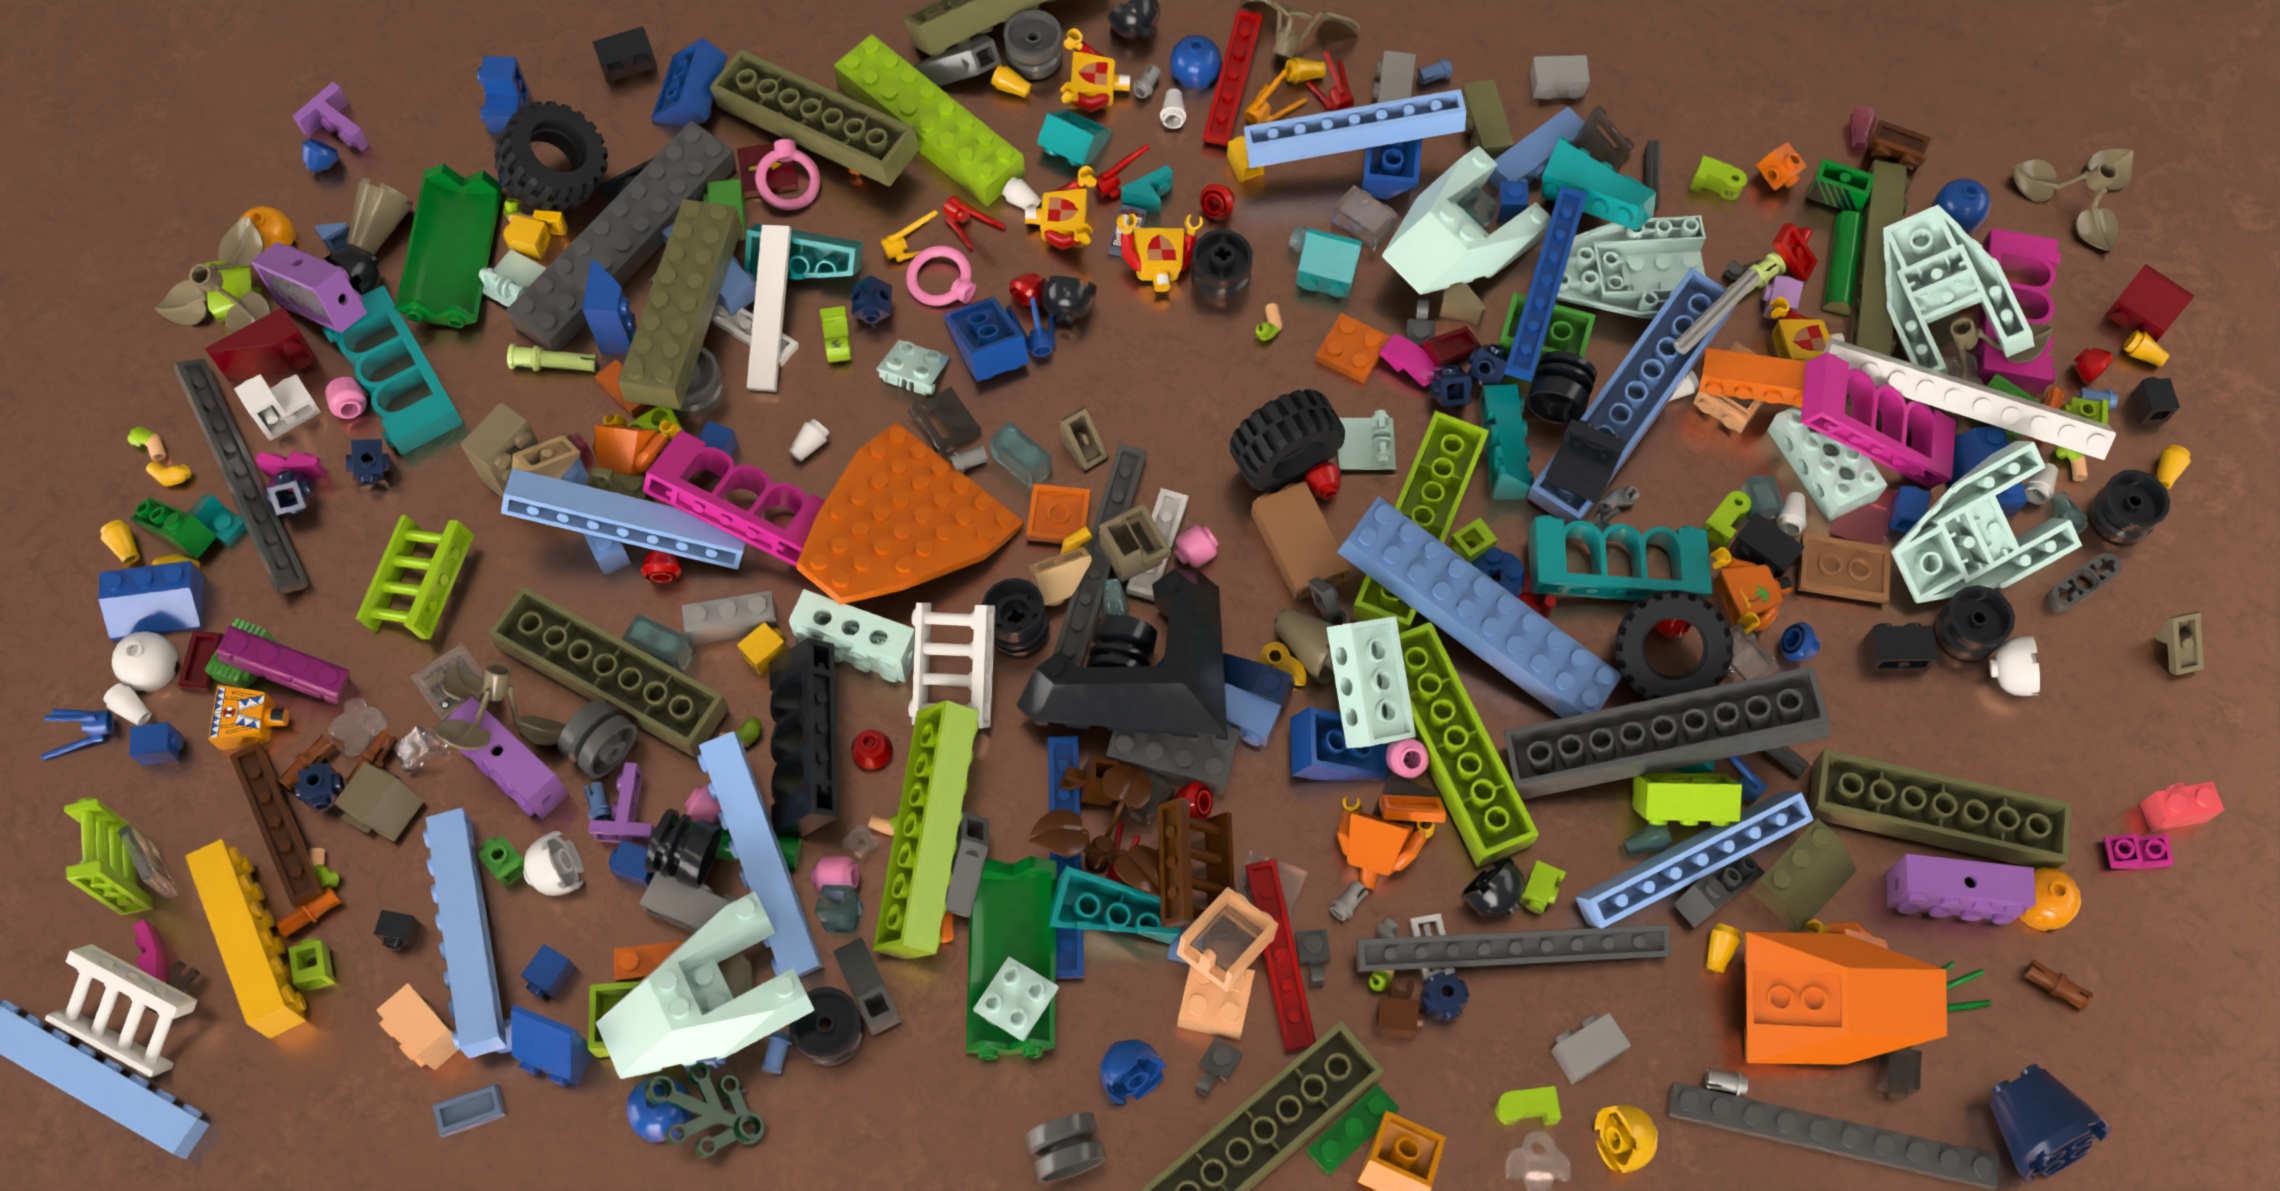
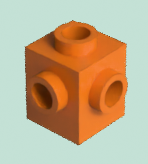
[1756,142,1807,191]

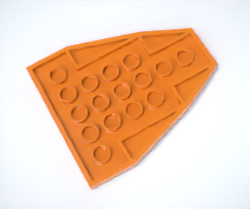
[796,422,1024,605]

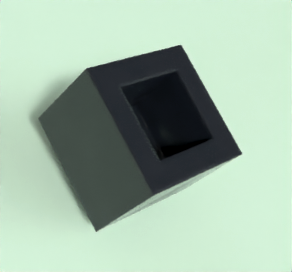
[374,910,421,950]

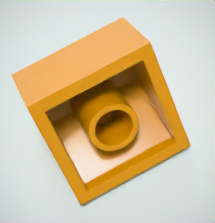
[1358,1110,1446,1191]

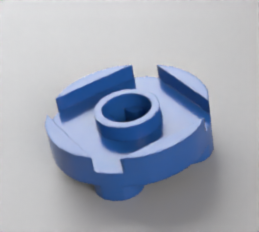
[1471,548,1525,597]

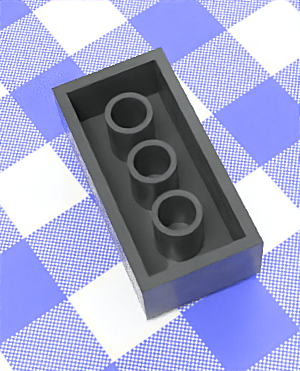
[1106,727,1240,798]

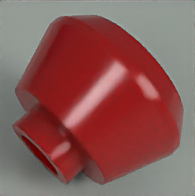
[1199,184,1235,220]
[1009,273,1043,309]
[2074,347,2113,384]
[1303,462,1341,499]
[641,550,682,583]
[851,729,893,769]
[1174,781,1213,820]

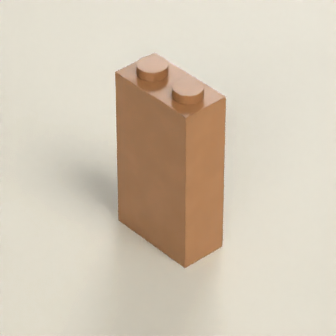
[1251,481,1350,602]

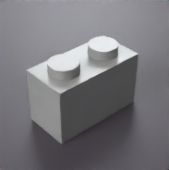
[1529,55,1590,99]
[1550,1013,1631,1085]

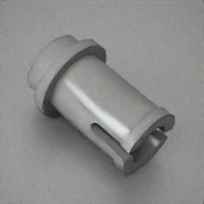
[1133,64,1161,99]
[949,445,988,473]
[1330,880,1368,921]
[1705,1068,1748,1096]

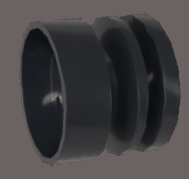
[1526,351,1597,425]
[982,578,1050,656]
[1086,614,1157,667]
[645,809,722,889]

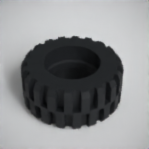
[494,101,608,212]
[1230,389,1345,492]
[1615,590,1734,700]

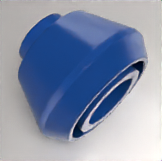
[302,138,339,173]
[1780,622,1820,661]

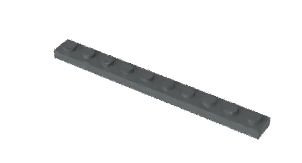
[174,359,308,595]
[1053,444,1147,667]
[1356,925,1672,972]
[1667,1082,1999,1190]

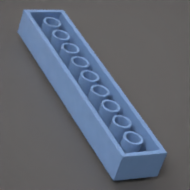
[1527,267,1737,524]
[1337,496,1622,718]

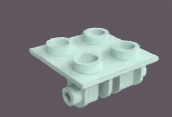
[479,249,547,307]
[877,340,950,396]
[1338,410,1396,470]
[973,956,1059,1042]

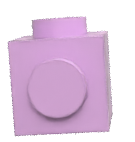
[1762,275,1804,320]

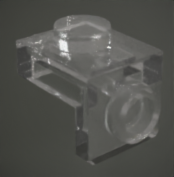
[393,726,450,772]

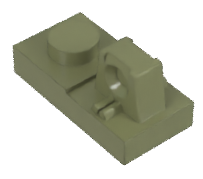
[587,467,648,500]

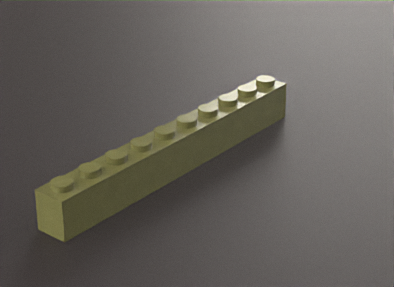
[1846,160,1910,411]

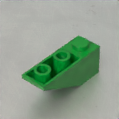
[130,497,217,559]

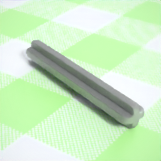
[1674,269,1761,355]

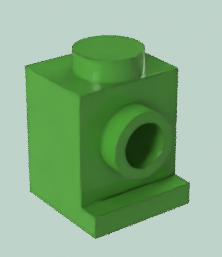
[477,835,524,889]

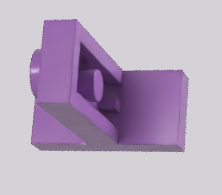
[293,82,369,152]
[588,762,655,844]

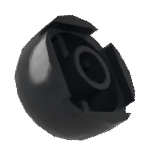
[1107,0,1160,40]
[324,246,380,296]
[1041,276,1097,324]
[1462,856,1525,917]

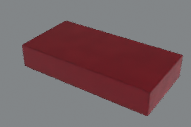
[1422,326,1482,367]
[177,631,224,692]

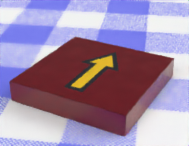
[737,143,799,198]

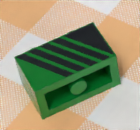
[1806,158,1876,213]

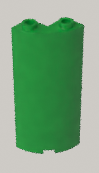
[395,163,503,328]
[966,856,1057,1060]

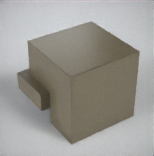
[1099,504,1172,583]
[334,762,424,842]

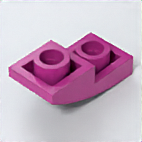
[1378,333,1443,388]
[255,451,327,480]
[2103,833,2174,869]
[132,919,169,984]

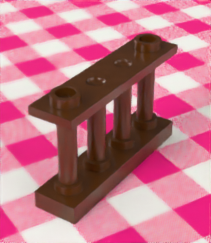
[1158,797,1236,940]

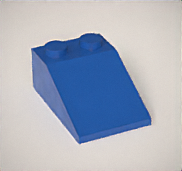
[943,296,1029,381]
[1290,707,1388,781]
[511,1005,593,1087]

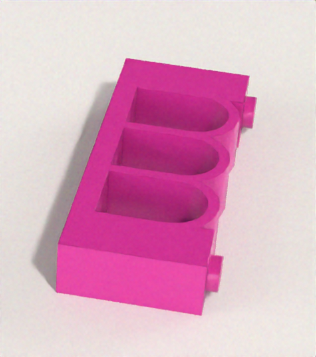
[1974,228,2061,394]
[1800,352,1956,489]
[643,430,825,567]

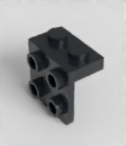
[1545,419,1626,503]

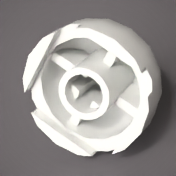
[112,631,179,693]
[1989,636,2040,696]
[523,831,584,896]

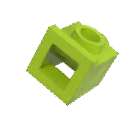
[2060,397,2109,425]
[1449,518,1498,563]
[1519,860,1566,914]
[288,938,336,992]

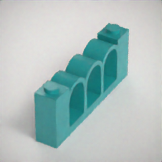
[322,285,464,455]
[1527,515,1712,601]

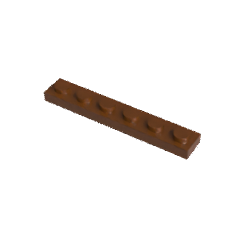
[229,742,325,909]

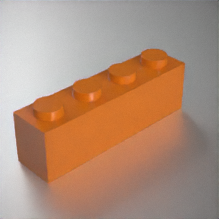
[1698,348,1806,408]

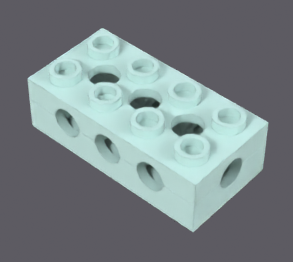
[1767,406,1887,522]
[789,589,915,683]
[1326,616,1416,748]

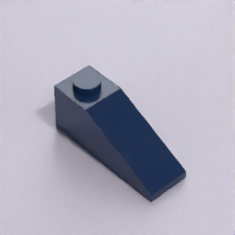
[1223,653,1296,710]

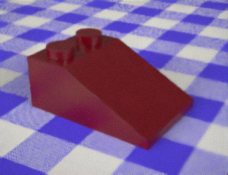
[205,306,318,381]

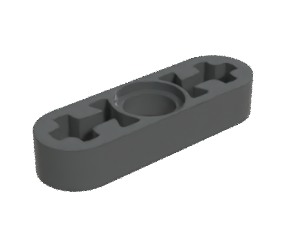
[2047,553,2121,612]

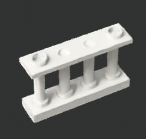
[908,603,995,728]
[45,944,197,1077]

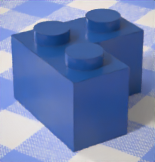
[477,56,529,133]

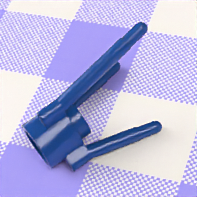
[1006,297,1056,356]
[41,709,114,760]
[1728,756,1768,804]

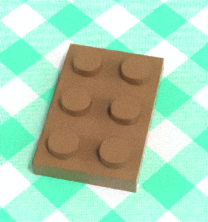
[1797,533,1891,604]

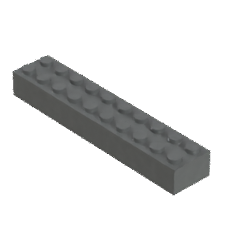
[506,121,736,352]
[1504,666,1830,800]

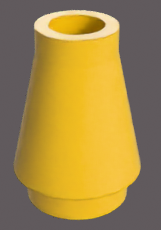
[1285,57,1326,84]
[991,65,1032,98]
[2123,330,2170,368]
[2156,445,2191,489]
[100,520,140,565]
[1706,923,1742,973]

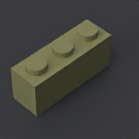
[1461,79,1515,160]

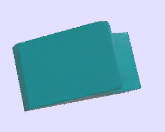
[1121,165,1173,215]
[187,494,246,547]

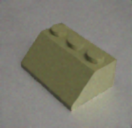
[1749,818,1857,932]

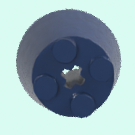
[1990,1064,2112,1183]

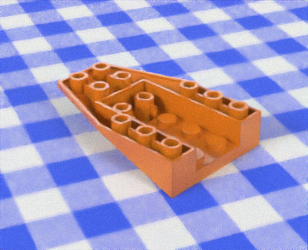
[1744,930,1947,1064]

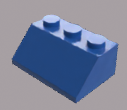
[651,38,728,127]
[1361,139,1422,199]
[582,260,637,355]
[1947,425,2028,517]
[98,561,204,641]

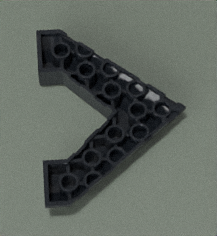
[1017,568,1228,740]

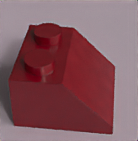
[2105,264,2195,342]

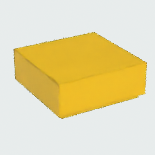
[533,210,568,235]

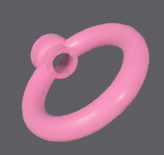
[755,139,821,210]
[906,245,976,306]

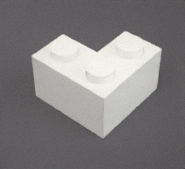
[234,374,321,441]

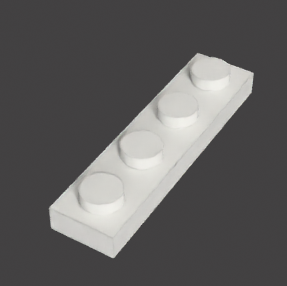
[1126,488,1189,601]

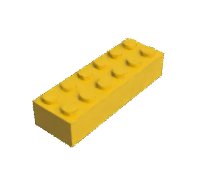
[185,839,307,1039]

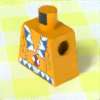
[208,685,289,750]

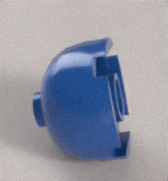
[1169,35,1222,90]
[1932,178,1991,234]
[1100,1039,1166,1104]
[626,1075,693,1143]

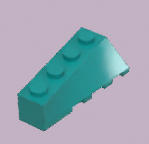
[1541,136,1656,231]
[744,223,864,282]
[1479,384,1534,500]
[1048,866,1181,944]

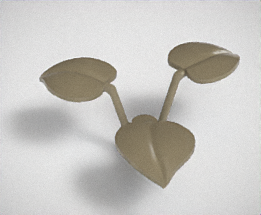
[1241,0,1360,59]
[2013,148,2134,251]
[155,216,272,333]
[1927,312,2053,416]
[436,663,566,751]

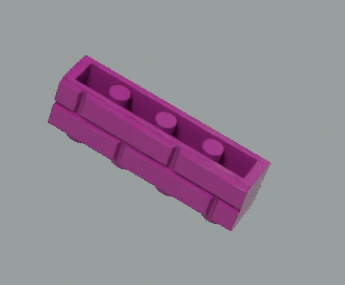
[216,625,350,705]

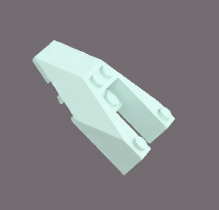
[1382,146,1551,295]
[1883,205,2035,374]
[1891,441,2082,603]
[596,891,814,1079]

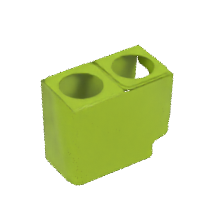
[205,260,261,323]

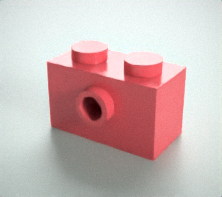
[2139,781,2225,832]

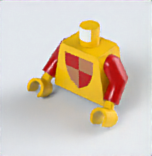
[1060,28,1130,113]
[1025,166,1096,250]
[1117,213,1203,292]
[1769,297,1845,362]

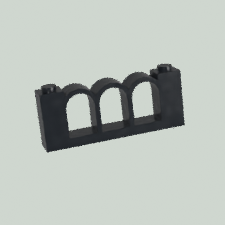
[769,638,838,838]

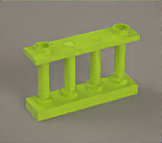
[355,514,474,640]
[64,798,153,916]

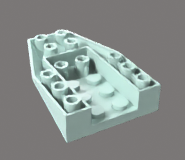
[1556,215,1706,319]

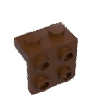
[1866,119,1931,171]

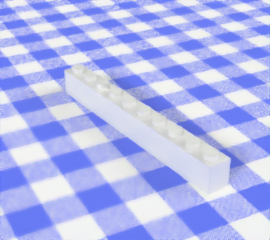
[1822,337,2116,460]

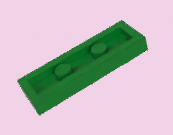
[1306,1084,1400,1176]

